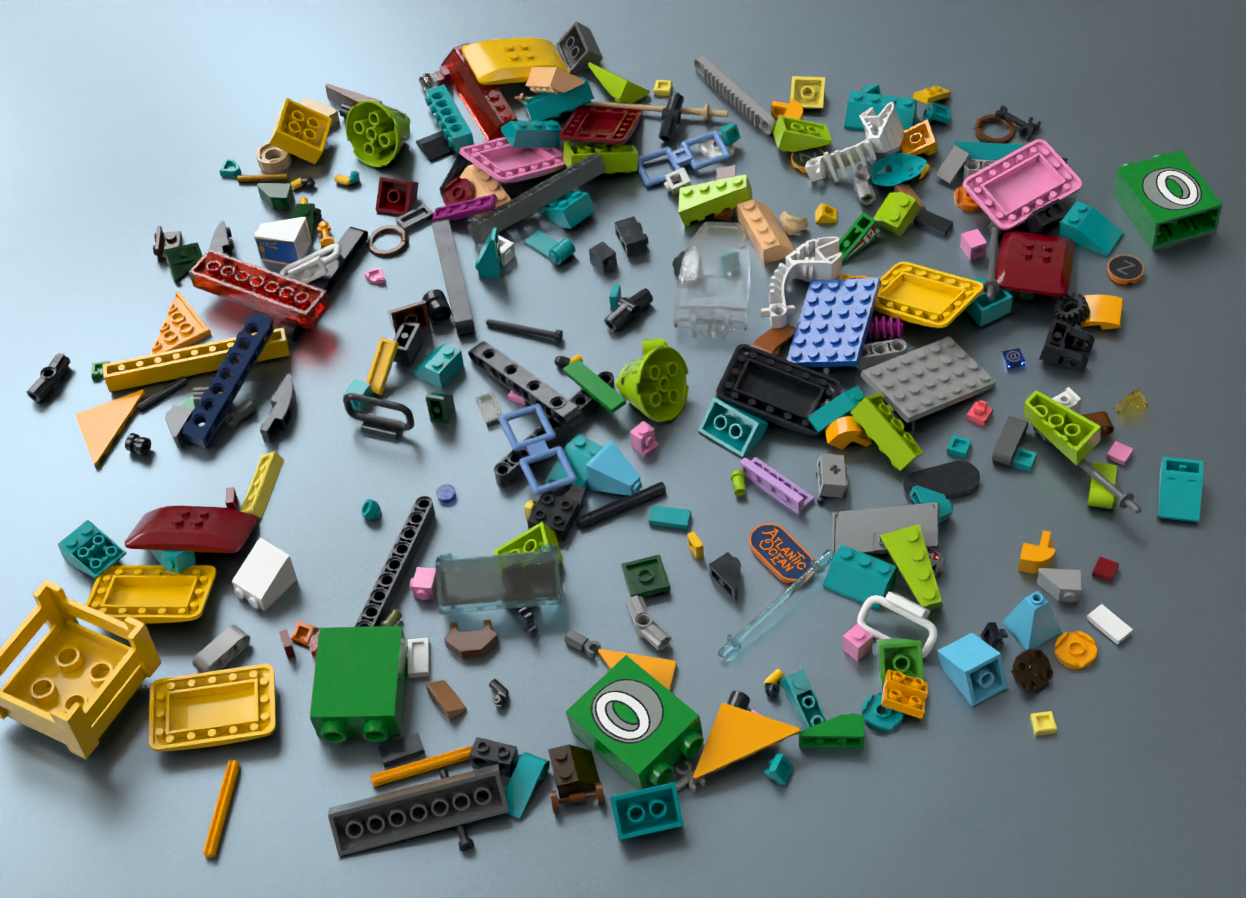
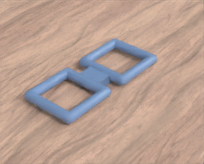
[637,130,731,187]
[499,404,577,495]

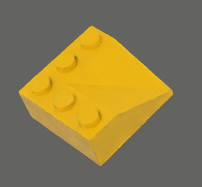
[269,97,332,164]

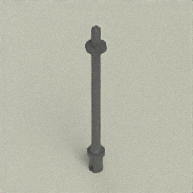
[983,219,1002,299]
[1033,426,1141,514]

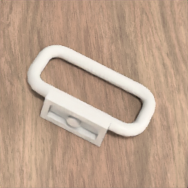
[278,243,341,288]
[857,591,938,658]

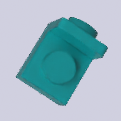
[923,102,951,124]

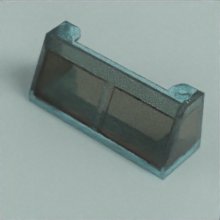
[435,544,562,615]

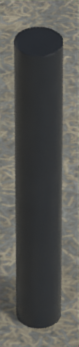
[137,376,187,411]

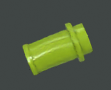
[730,470,747,496]

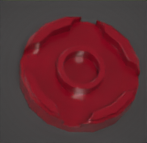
[443,178,475,205]

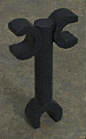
[995,105,1041,140]
[500,592,538,637]

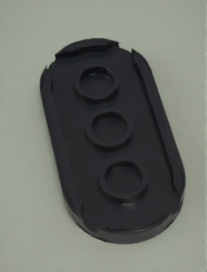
[903,461,980,503]

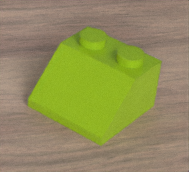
[873,192,920,237]

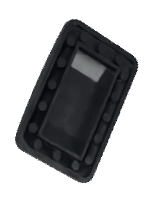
[716,344,842,436]

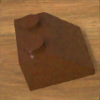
[388,300,431,336]

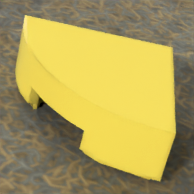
[524,500,537,519]

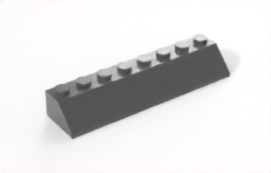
[327,764,509,856]

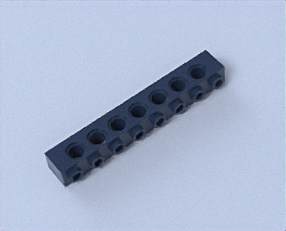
[182,311,276,448]

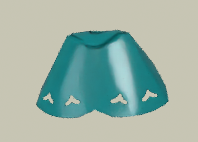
[871,153,927,186]

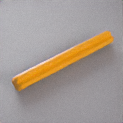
[370,746,472,787]
[203,760,240,858]

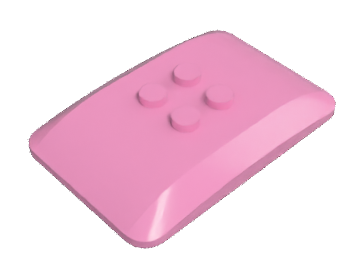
[460,137,566,183]
[963,139,1082,230]

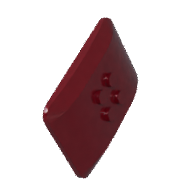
[559,106,642,146]
[995,231,1075,297]
[125,506,258,553]

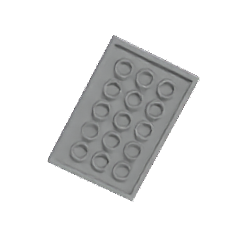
[861,337,997,423]

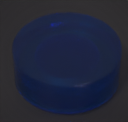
[436,484,456,504]

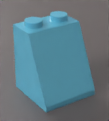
[937,633,1008,706]

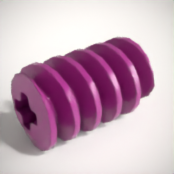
[867,316,904,340]

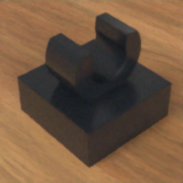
[980,622,1008,650]

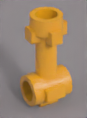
[317,221,335,249]

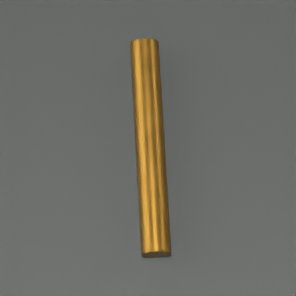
[237,174,289,182]

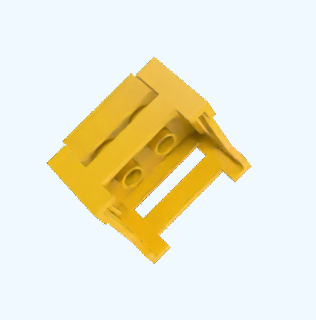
[0,580,162,759]

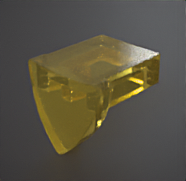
[1114,388,1148,414]

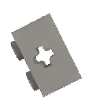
[817,453,849,498]

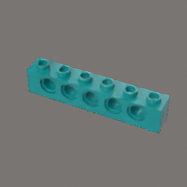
[425,85,474,153]

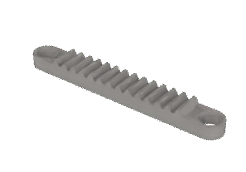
[694,56,776,135]

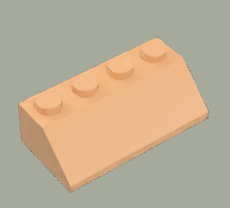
[525,67,585,95]
[459,164,511,219]
[737,199,796,265]

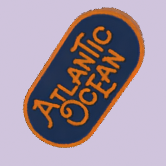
[749,523,814,585]

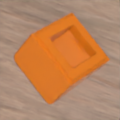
[291,621,319,646]

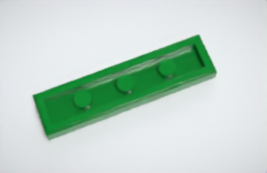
[563,359,626,414]

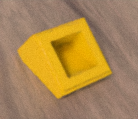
[815,203,837,223]

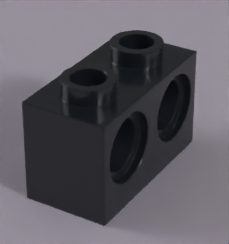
[1024,198,1068,234]
[469,737,519,778]

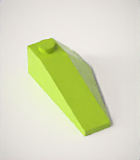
[588,62,650,104]

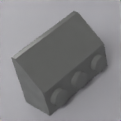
[556,21,603,74]

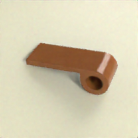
[752,324,796,357]

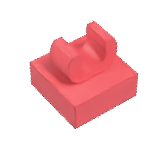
[967,400,993,426]

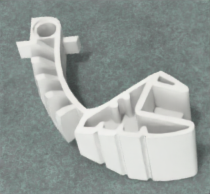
[805,102,904,182]
[761,237,842,329]

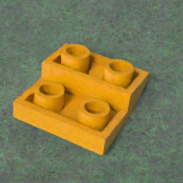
[1080,295,1124,330]
[881,669,928,719]

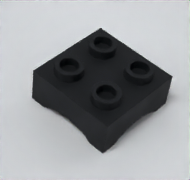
[527,493,580,541]

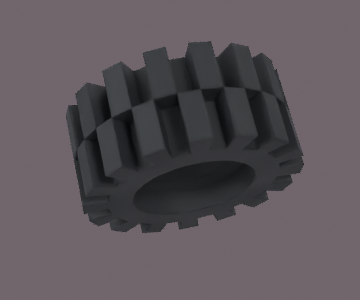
[1053,293,1090,327]

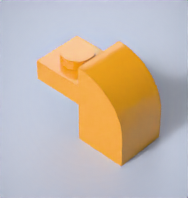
[771,99,803,120]
[825,416,872,450]
[1018,530,1056,573]

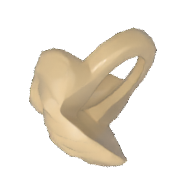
[779,211,808,236]

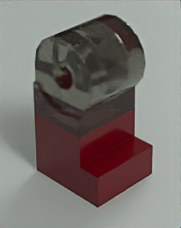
[419,65,452,92]

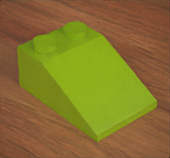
[773,115,832,152]
[494,522,563,582]

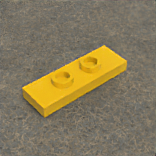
[912,86,951,104]
[366,337,399,395]

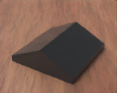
[416,130,455,162]

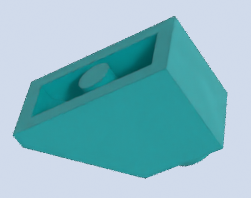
[909,486,954,523]

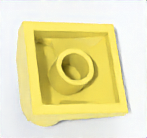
[790,76,825,109]

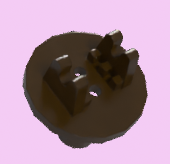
[1011,649,1053,691]

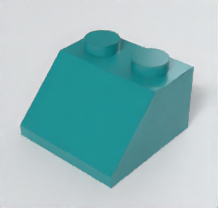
[412,343,464,388]

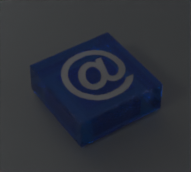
[1001,348,1025,369]

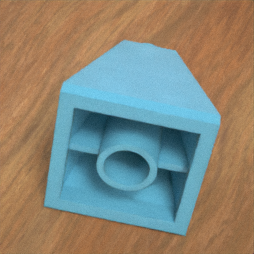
[586,440,642,496]
[1003,591,1062,650]

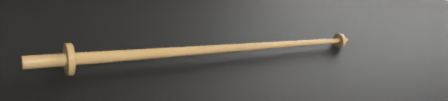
[514,93,728,121]

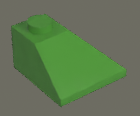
[876,638,924,686]

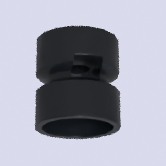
[422,289,452,323]

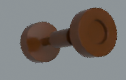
[550,782,605,813]

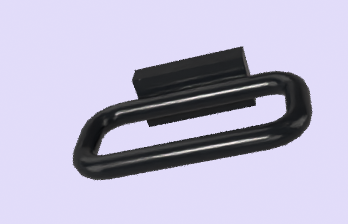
[343,393,415,440]

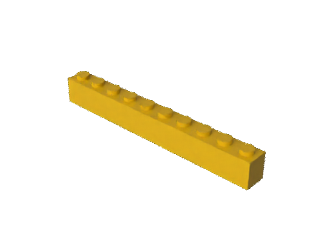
[103,328,290,392]

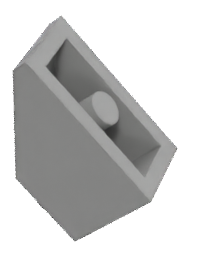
[1037,568,1081,603]

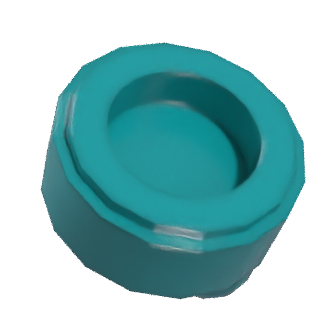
[361,499,381,520]

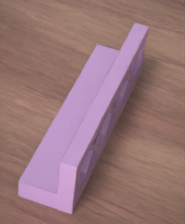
[740,457,814,514]

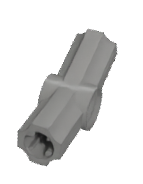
[854,160,875,205]
[626,595,671,650]

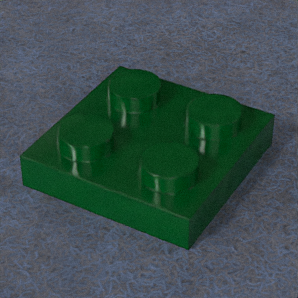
[621,554,671,597]

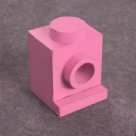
[630,421,658,456]

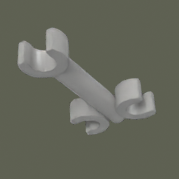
[675,761,705,793]

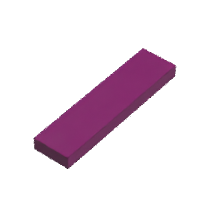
[432,194,498,221]

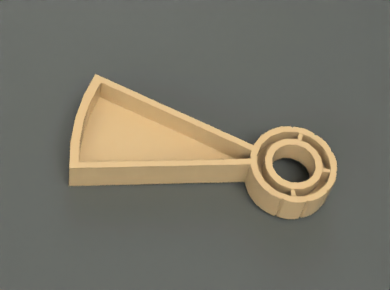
[256,98,340,173]

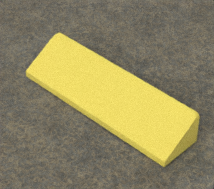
[240,451,284,519]

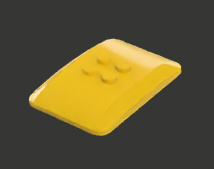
[462,37,570,85]
[874,262,984,328]
[85,565,216,623]
[149,664,276,752]

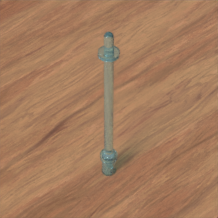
[718,549,835,657]

